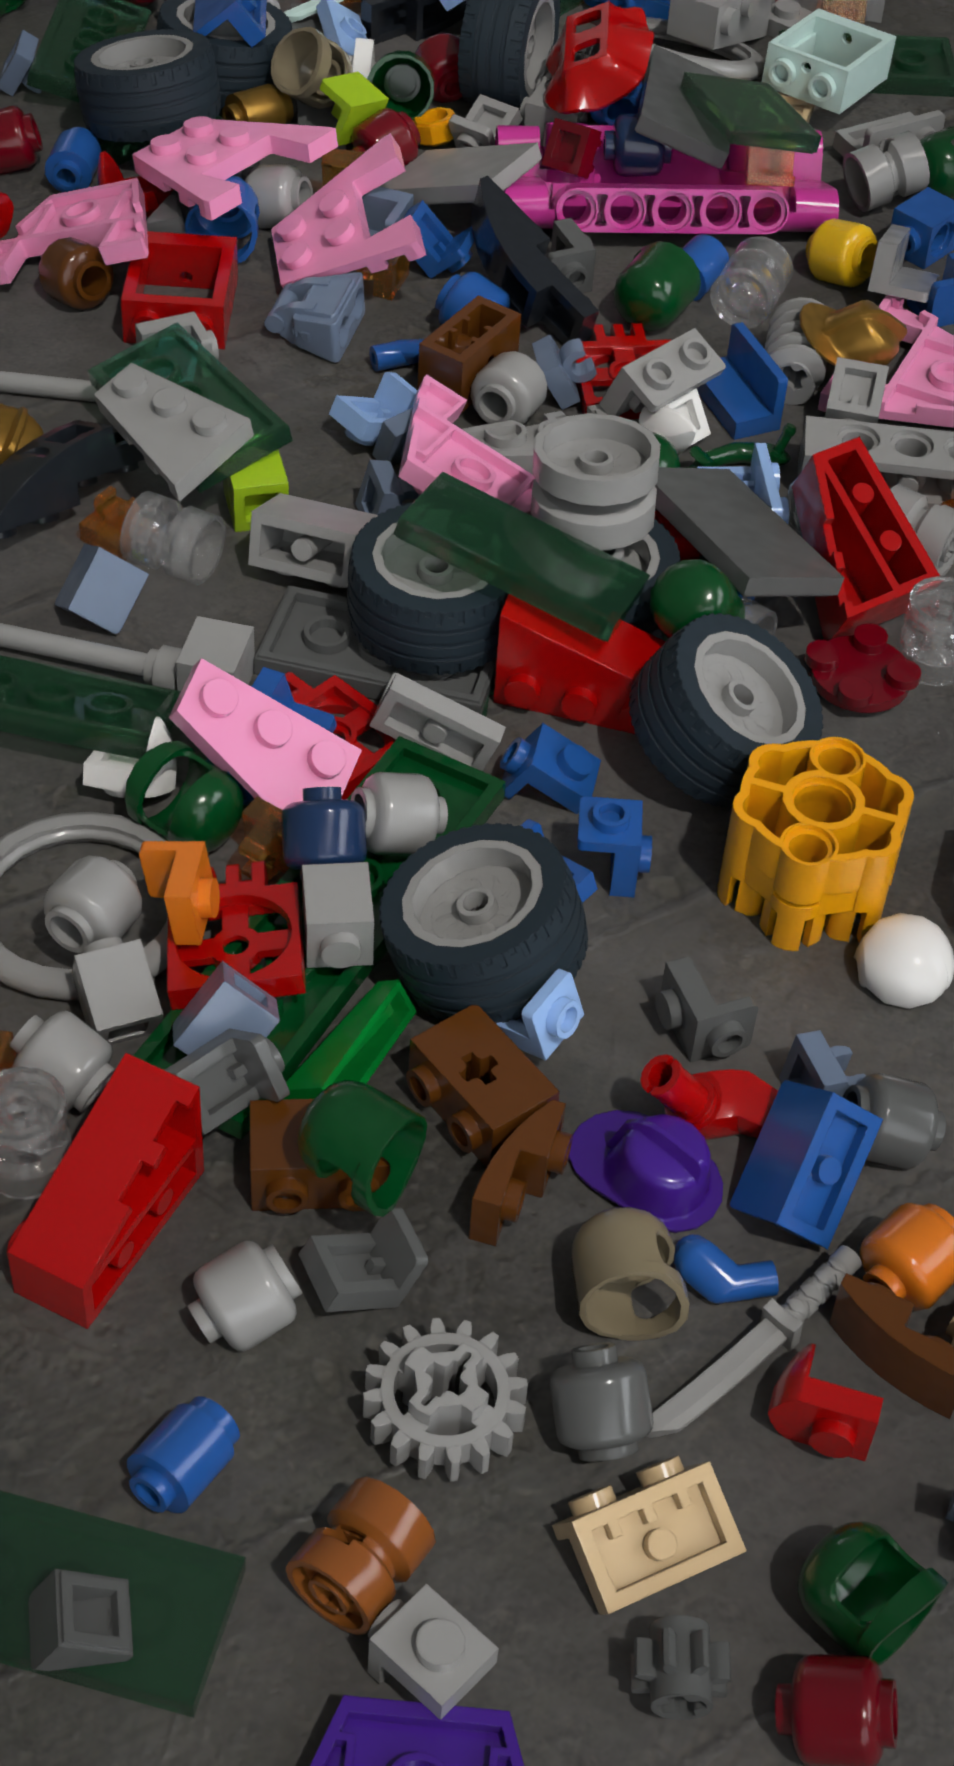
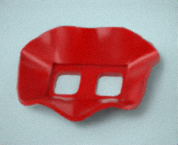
[544,1,654,114]

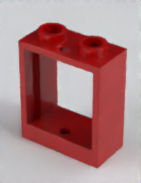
[121,231,238,350]

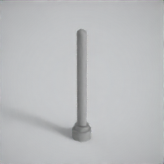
[0,623,182,696]

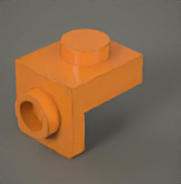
[139,841,220,945]

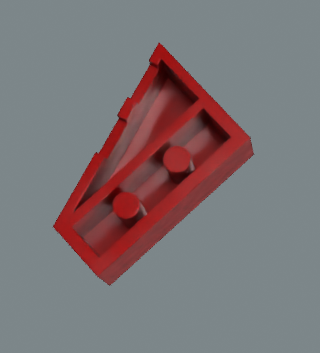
[494,569,665,734]
[7,1053,204,1329]

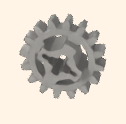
[362,1318,528,1482]

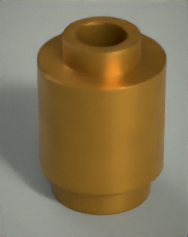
[222,84,294,124]

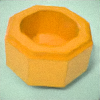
[413,107,455,147]

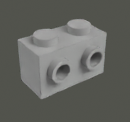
[248,493,378,588]

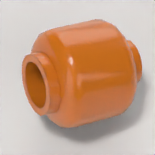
[859,1203,954,1311]

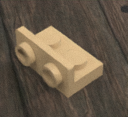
[552,1455,747,1615]

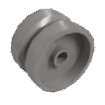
[531,413,661,551]

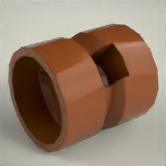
[286,1477,436,1635]

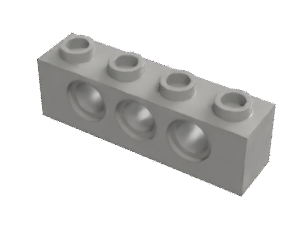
[798,416,954,509]

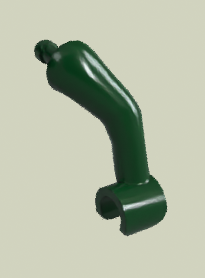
[681,423,796,468]

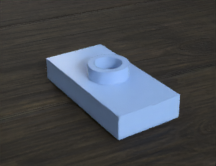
[316,0,367,55]

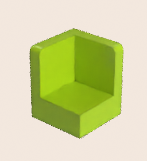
[319,71,389,146]
[223,442,289,532]

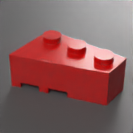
[792,436,942,641]

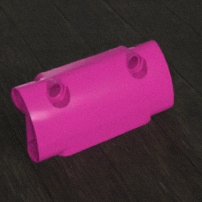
[495,122,839,235]

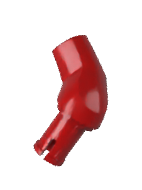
[640,1054,778,1139]

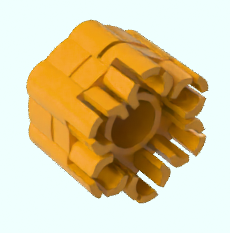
[717,737,914,951]

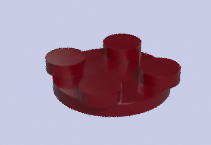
[805,623,922,713]

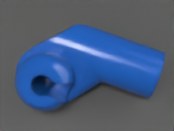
[369,339,424,372]
[674,1234,779,1304]

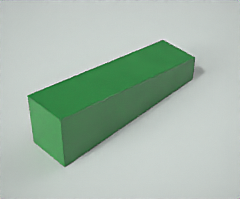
[283,979,417,1100]

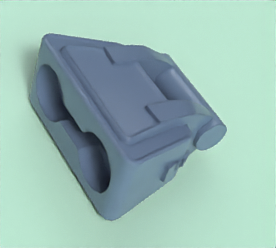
[264,272,365,363]

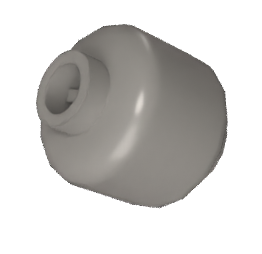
[245,164,313,229]
[470,351,548,424]
[350,772,448,856]
[43,855,142,953]
[9,1011,115,1113]
[187,1240,303,1352]

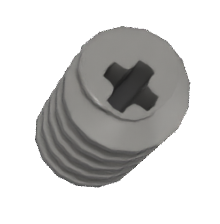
[765,297,827,405]

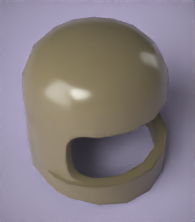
[271,27,353,109]
[571,1207,690,1341]

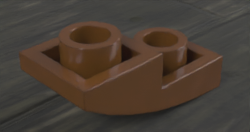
[469,1100,573,1246]
[829,1273,954,1420]

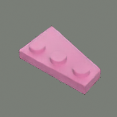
[169,658,362,825]

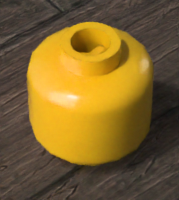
[806,218,878,288]

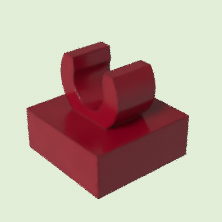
[541,118,602,179]

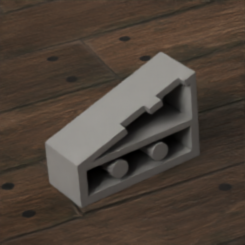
[666,0,772,50]

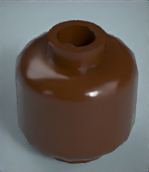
[38,237,114,310]

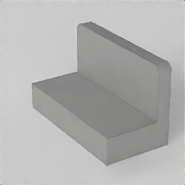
[867,224,939,303]
[369,673,506,771]

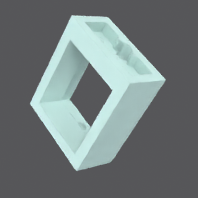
[761,8,897,114]

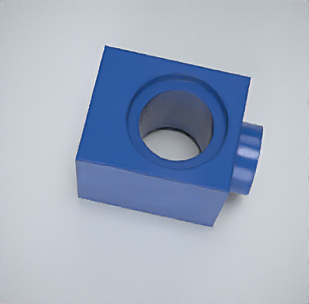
[891,187,954,269]

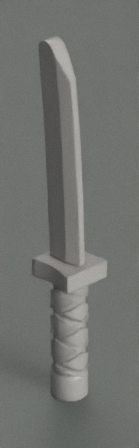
[646,1245,862,1438]

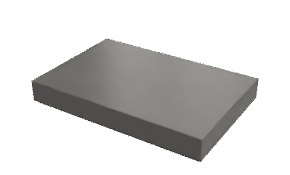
[381,142,542,206]

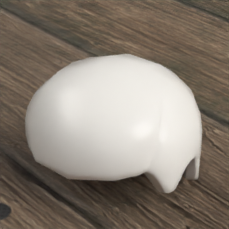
[854,913,954,1009]

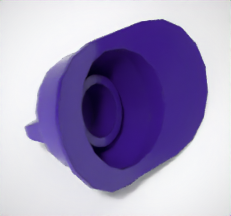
[569,1110,723,1233]

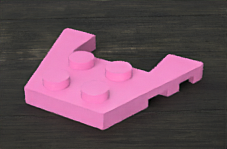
[132,116,338,221]
[271,133,426,288]
[0,178,149,285]
[818,295,954,428]
[398,375,535,532]

